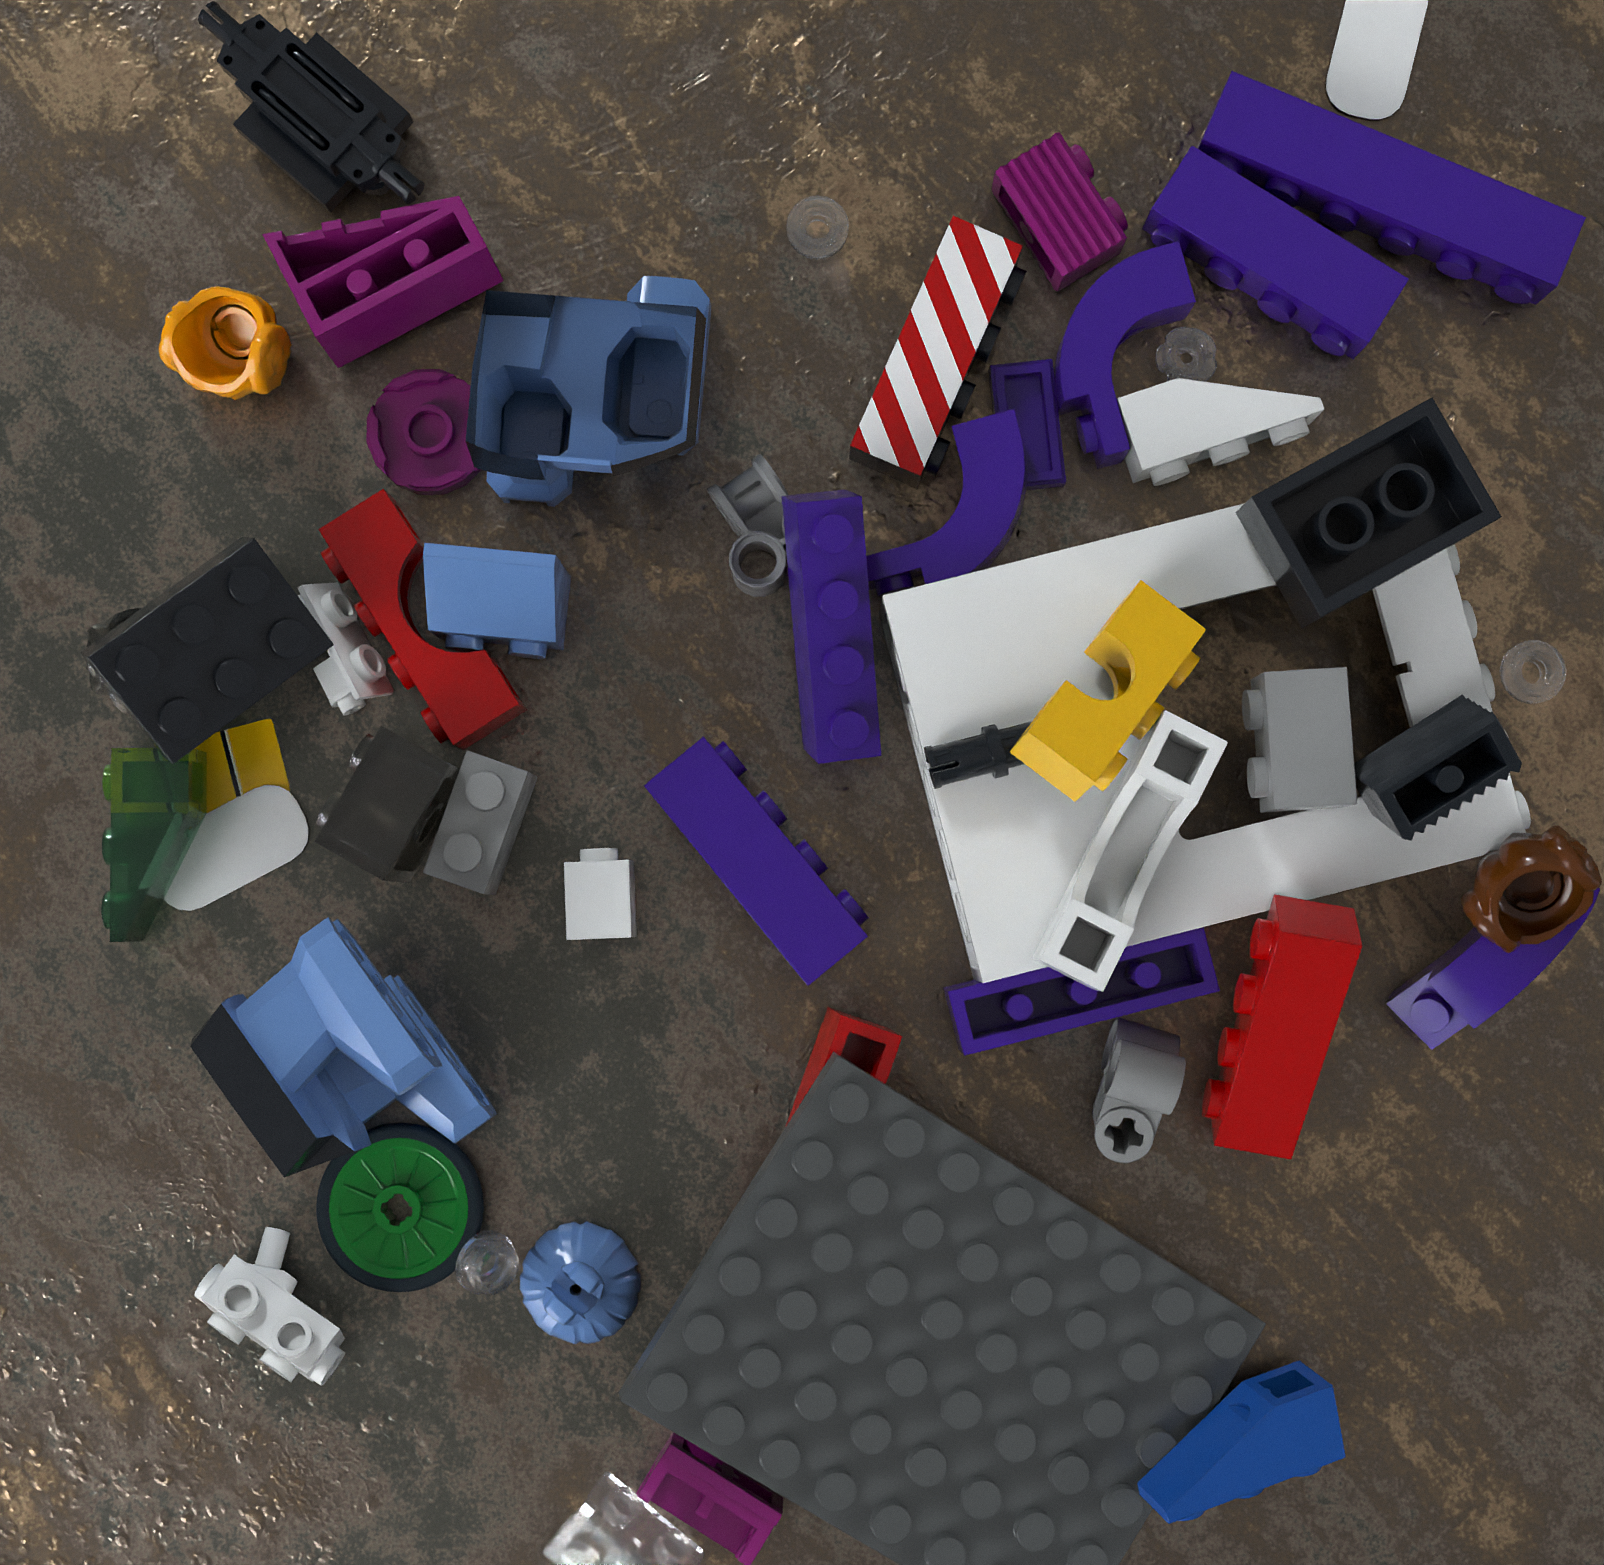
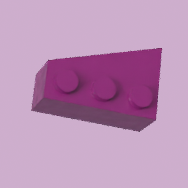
[262,196,504,368]

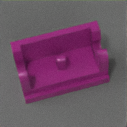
[636,1432,783,1565]

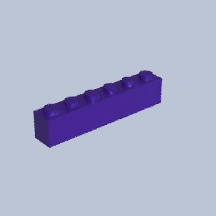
[1197,71,1586,305]

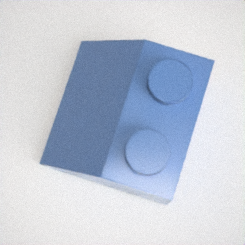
[423,543,571,659]

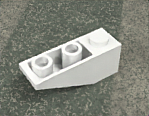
[1117,378,1324,486]

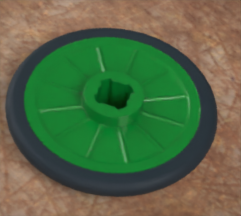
[316,1123,484,1292]

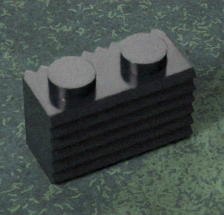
[1354,694,1522,841]

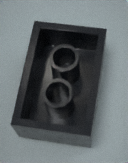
[1235,397,1502,628]
[80,537,334,764]

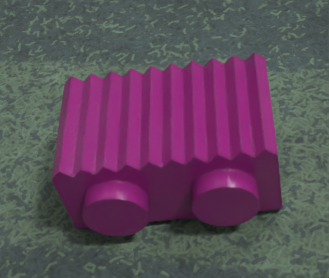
[991,132,1128,292]

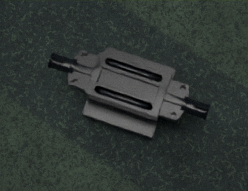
[198,1,425,213]

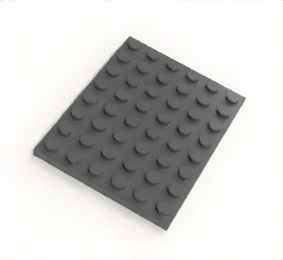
[618,1051,1266,1565]

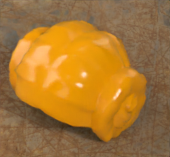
[159,286,292,400]

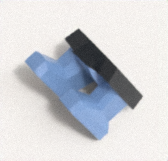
[465,276,711,507]
[190,917,497,1178]

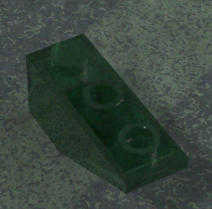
[101,748,207,942]

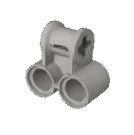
[707,454,788,597]
[1092,1017,1186,1163]

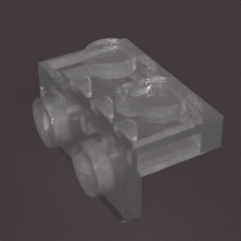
[542,1472,704,1565]

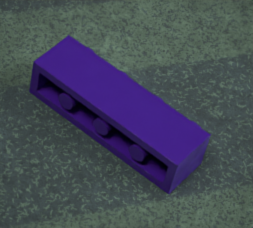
[1142,146,1409,359]
[782,489,882,764]
[643,736,869,986]
[943,927,1220,1056]

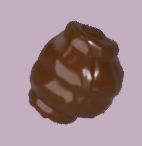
[1460,826,1602,954]

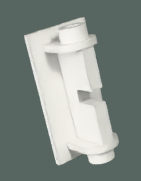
[298,582,394,716]

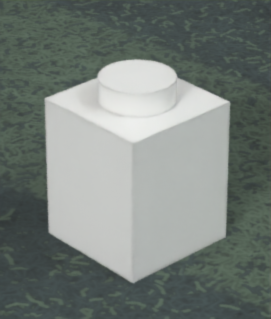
[564,848,637,940]

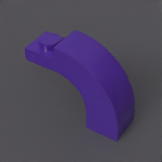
[1054,241,1196,469]
[866,409,1027,597]
[1386,888,1600,1050]

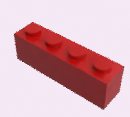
[1202,894,1362,1160]

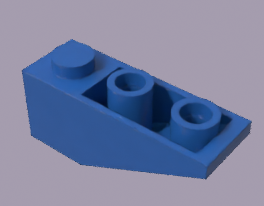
[1137,1360,1346,1524]

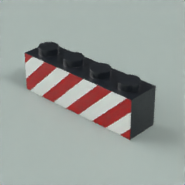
[849,216,1027,489]

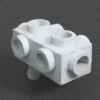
[194,1227,345,1386]

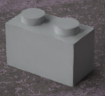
[1242,667,1357,813]
[423,750,538,895]

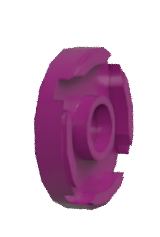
[366,369,481,495]

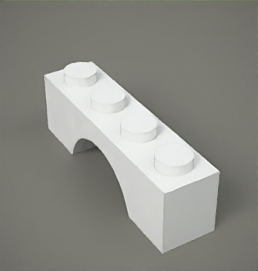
[1032,710,1228,992]

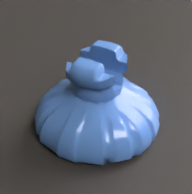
[520,1221,641,1344]

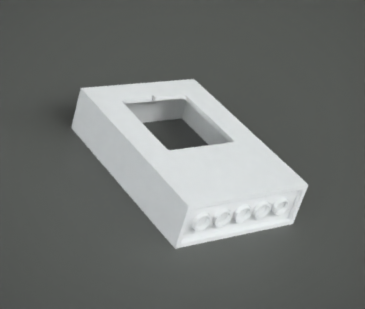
[879,503,1531,983]

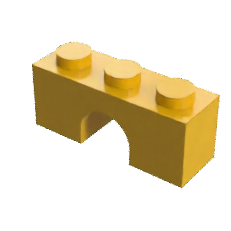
[1010,580,1207,802]

